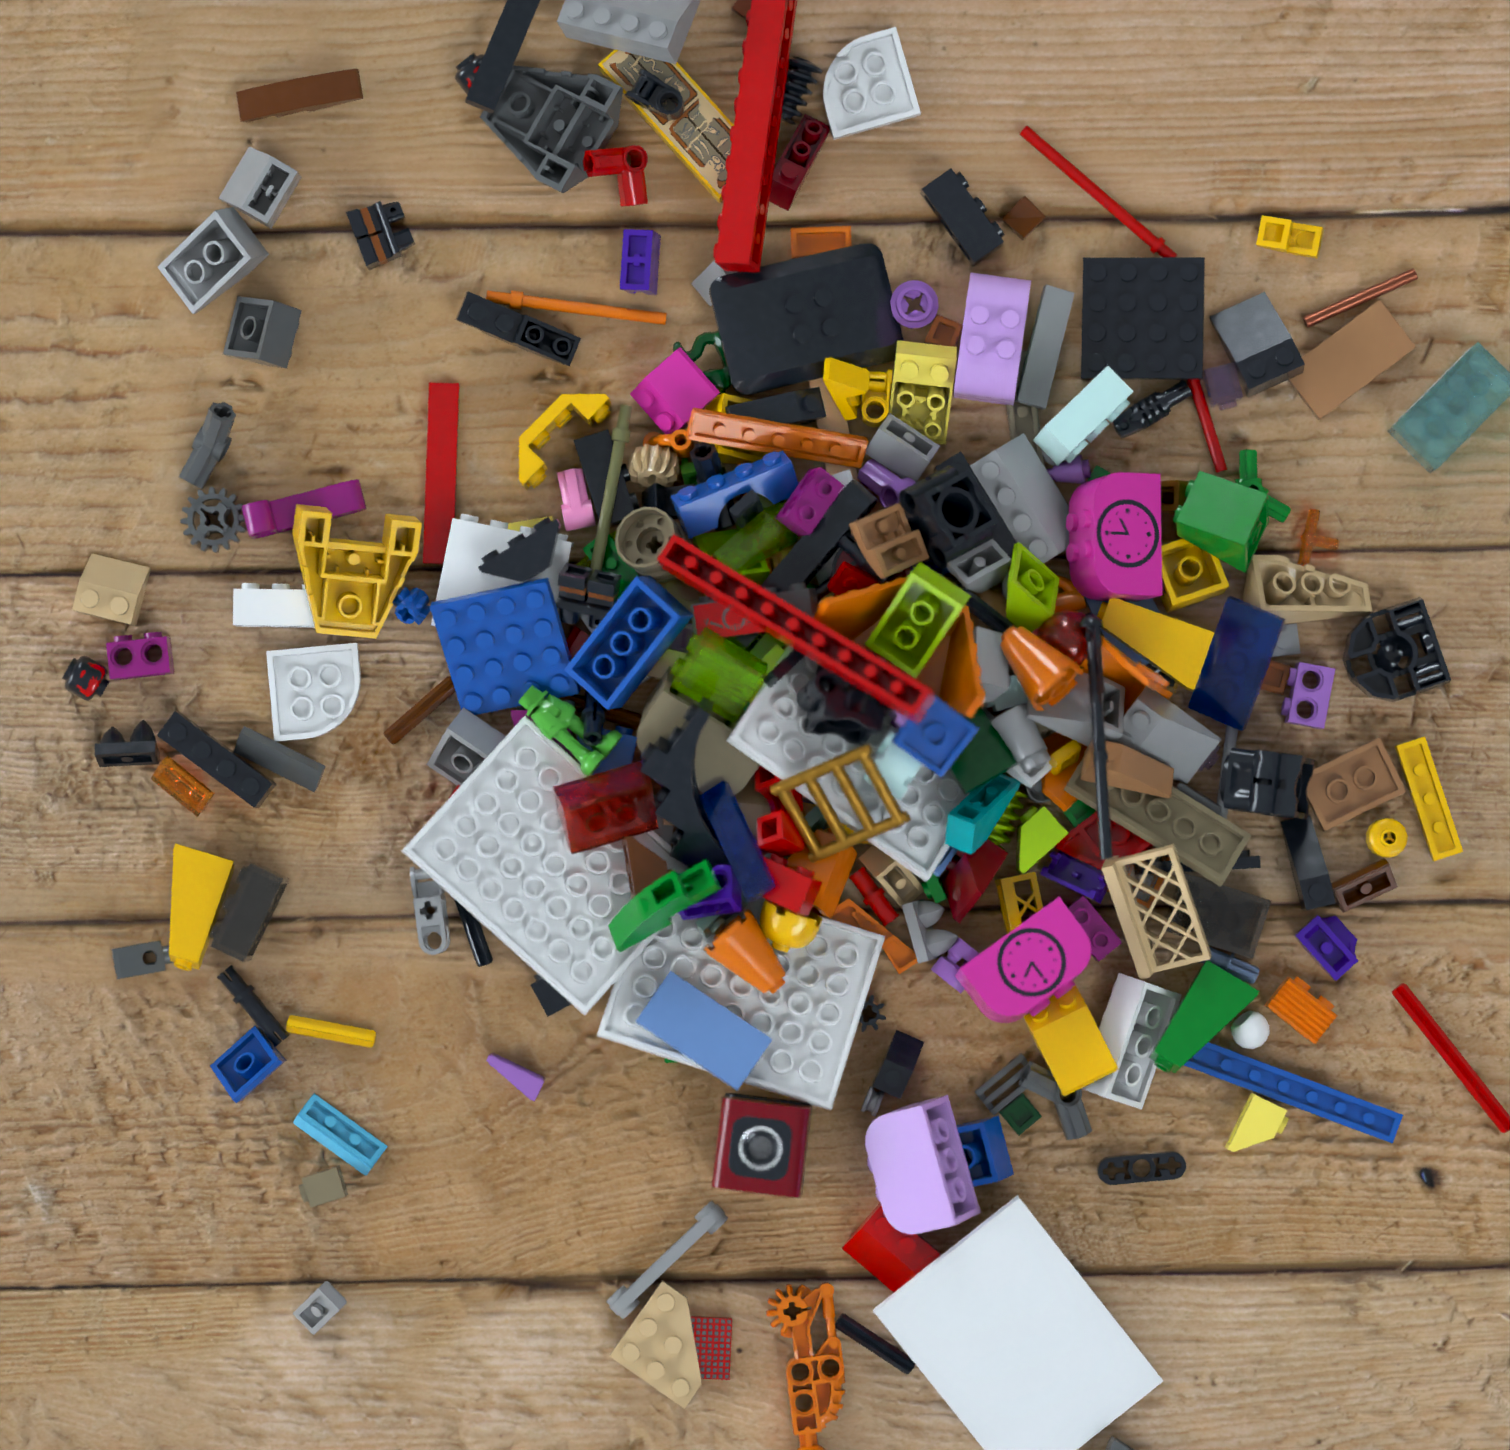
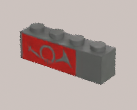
[690,583,818,641]

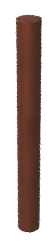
[1303,268,1418,328]

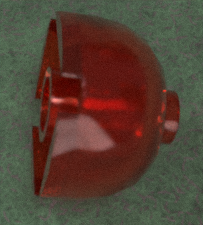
[1036,611,1087,669]

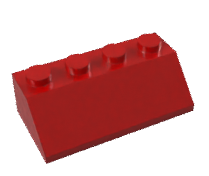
[842,1202,942,1293]

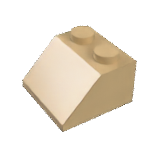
[72,553,151,626]

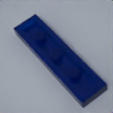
[699,781,776,902]

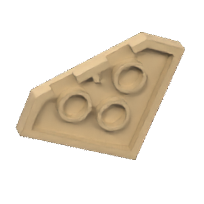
[610,1280,702,1409]

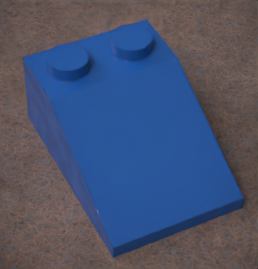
[956,1115,1014,1187]

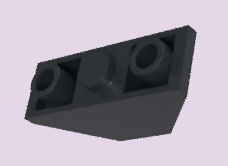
[478,517,561,582]

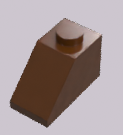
[622,836,673,900]

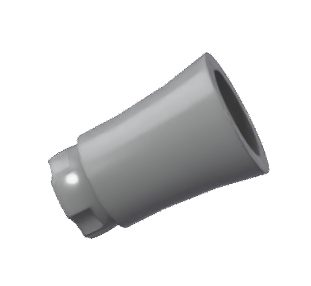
[990,702,1051,774]

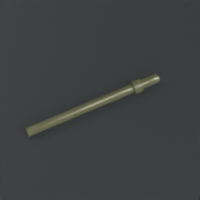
[590,404,632,574]

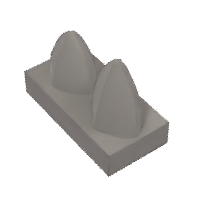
[902,899,958,963]

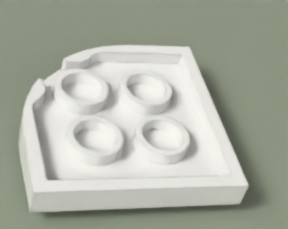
[823,27,921,140]
[266,643,361,742]

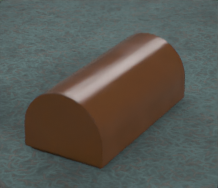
[1331,858,1398,913]

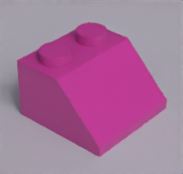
[630,347,720,434]

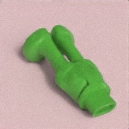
[518,685,623,777]

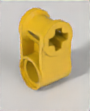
[861,368,893,428]

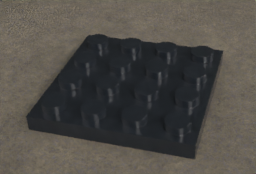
[1081,257,1205,380]

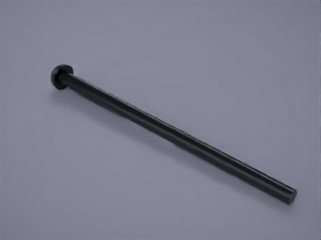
[1079,615,1113,860]

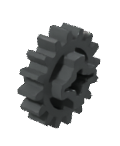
[180,487,246,553]

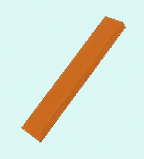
[685,407,869,469]

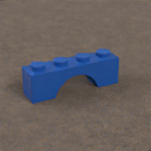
[671,450,799,539]

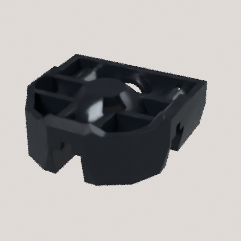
[1343,597,1451,702]

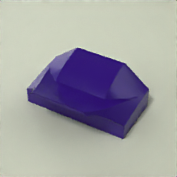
[1294,915,1359,981]

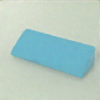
[293,1093,388,1176]

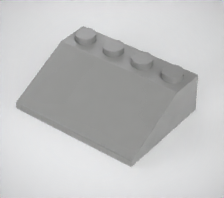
[557,0,700,64]

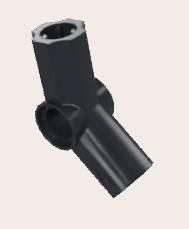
[690,442,735,531]

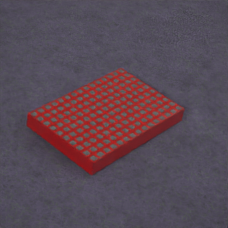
[690,1316,732,1380]

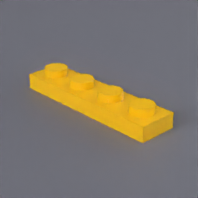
[1395,736,1463,861]

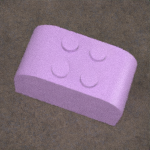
[954,272,1031,405]
[865,1095,981,1234]

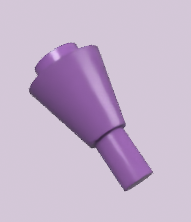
[1047,455,1091,484]

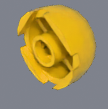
[759,899,823,952]

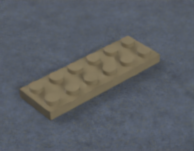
[1063,758,1251,887]

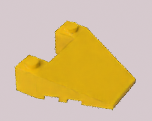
[292,504,422,639]

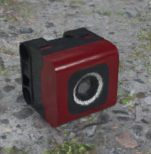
[711,1093,813,1198]

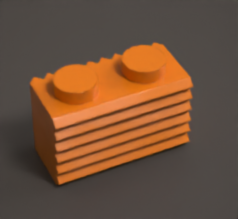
[1264,976,1338,1044]

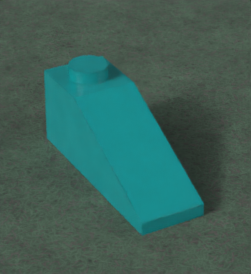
[945,774,1020,855]

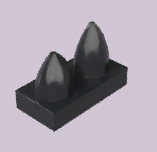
[94,720,160,767]

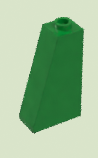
[1149,960,1260,1073]

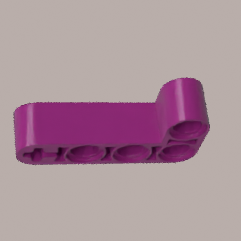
[241,479,367,539]

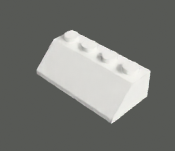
[1081,973,1182,1109]

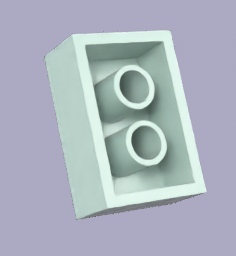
[1033,366,1134,466]

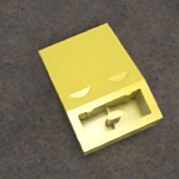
[888,340,957,444]

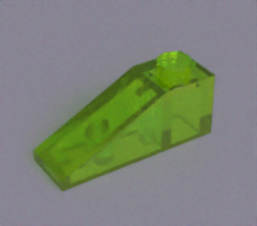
[712,499,798,573]

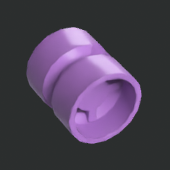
[931,937,979,993]

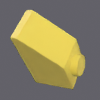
[1225,1093,1288,1152]

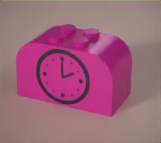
[1066,472,1162,602]
[955,897,1091,1023]

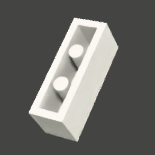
[233,583,315,628]

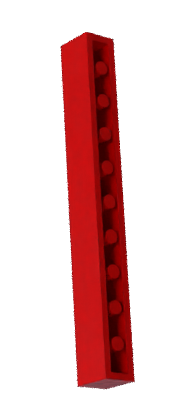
[713,0,797,272]
[657,534,936,725]

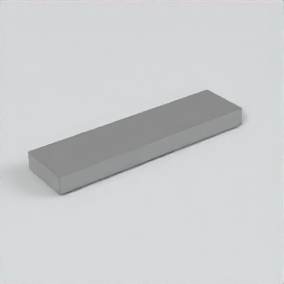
[1015,285,1075,410]

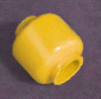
[1365,818,1408,858]

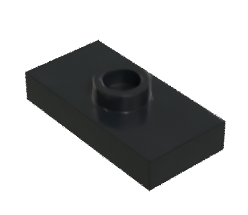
[729,489,767,539]

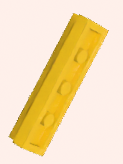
[995,872,1043,935]

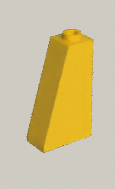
[1097,599,1215,692]
[169,843,235,971]

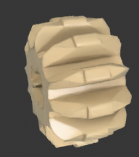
[628,444,680,487]

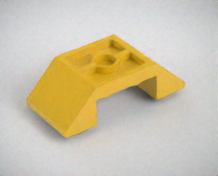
[519,394,612,490]

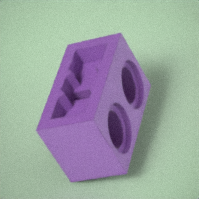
[1281,662,1335,729]

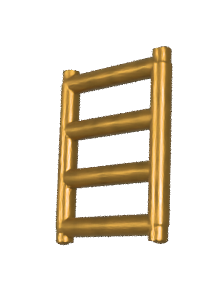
[770,743,911,863]

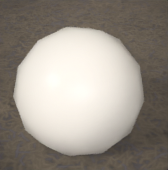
[1231,1011,1270,1049]

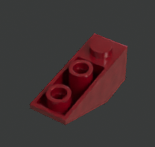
[769,114,831,211]

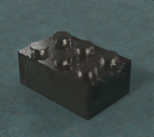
[209,863,290,962]
[1162,873,1271,959]

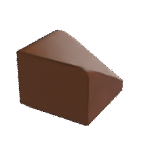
[1002,196,1046,241]

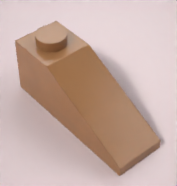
[1081,739,1174,798]

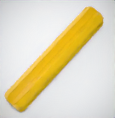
[286,1015,376,1048]

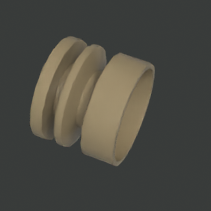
[615,507,692,583]

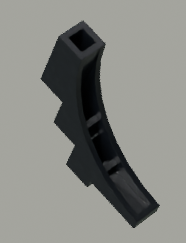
[640,696,751,888]

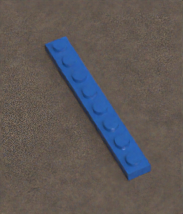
[1184,1042,1403,1144]

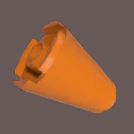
[1000,626,1083,711]
[703,908,786,994]

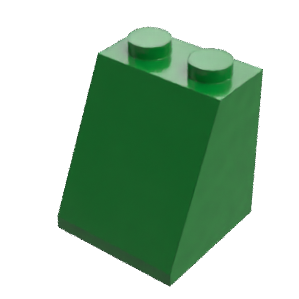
[1173,470,1269,573]

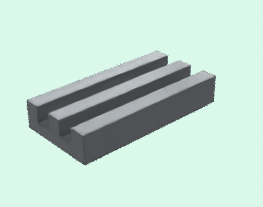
[974,1053,1028,1115]

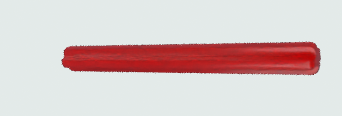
[1392,983,1510,1133]

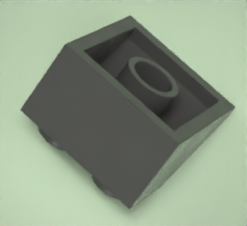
[223,296,302,369]

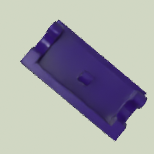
[620,229,661,295]
[1040,851,1108,904]

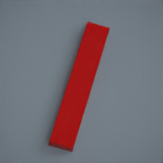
[423,382,460,565]

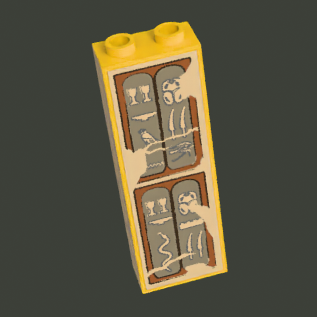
[598,49,734,203]

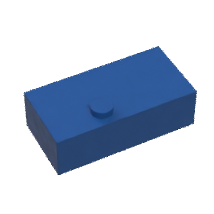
[564,575,693,710]

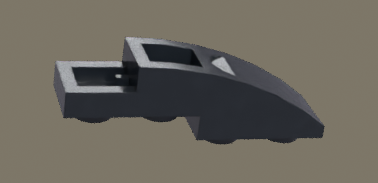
[455,291,581,366]

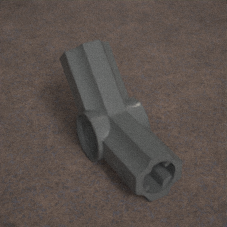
[179,402,236,489]
[1018,1061,1092,1140]

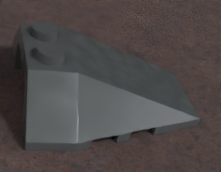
[480,65,623,193]

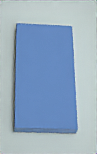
[636,971,772,1091]

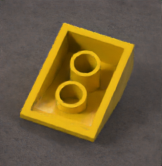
[1023,982,1119,1096]

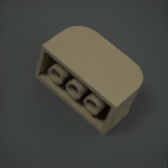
[637,666,760,798]

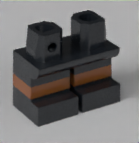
[346,201,415,270]
[556,563,622,629]

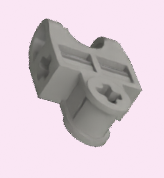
[410,866,450,955]

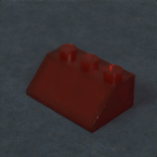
[553,761,659,855]

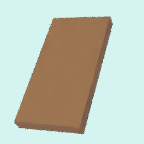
[1288,299,1416,421]

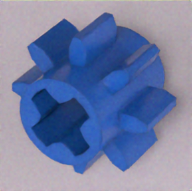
[392,587,431,625]

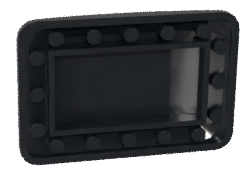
[709,243,904,395]

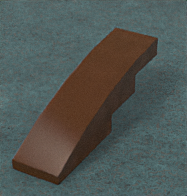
[236,68,363,123]

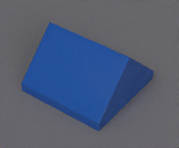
[210,1026,287,1103]

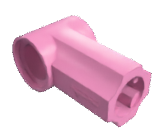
[557,468,596,531]

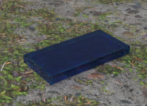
[1187,596,1286,731]

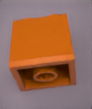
[787,828,858,919]

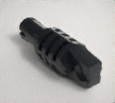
[1112,380,1193,439]

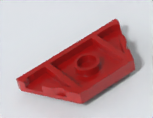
[1055,811,1154,871]

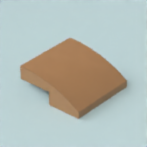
[849,503,929,579]

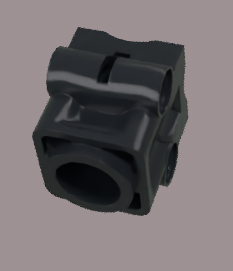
[899,466,999,569]
[797,649,894,746]
[1220,748,1315,820]

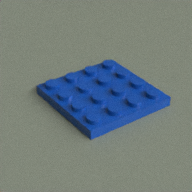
[430,578,581,715]

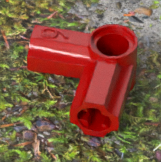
[583,145,648,207]

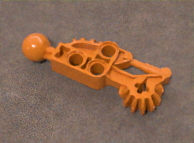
[766,1282,845,1450]

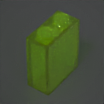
[670,627,768,723]

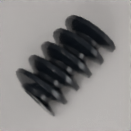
[781,56,823,125]

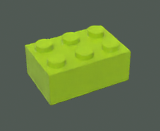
[864,562,971,679]

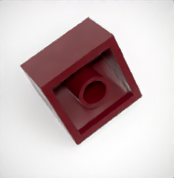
[942,839,1009,923]

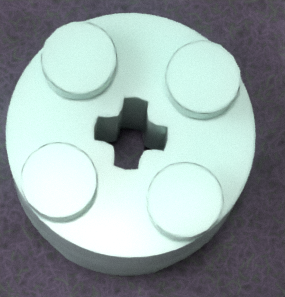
[863,727,922,800]

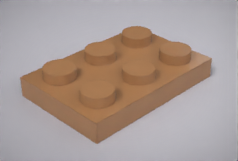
[1307,737,1406,832]

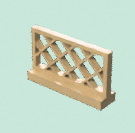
[1101,844,1212,980]

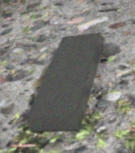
[233,726,326,792]

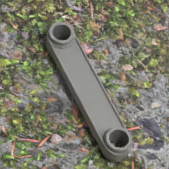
[606,1200,728,1319]

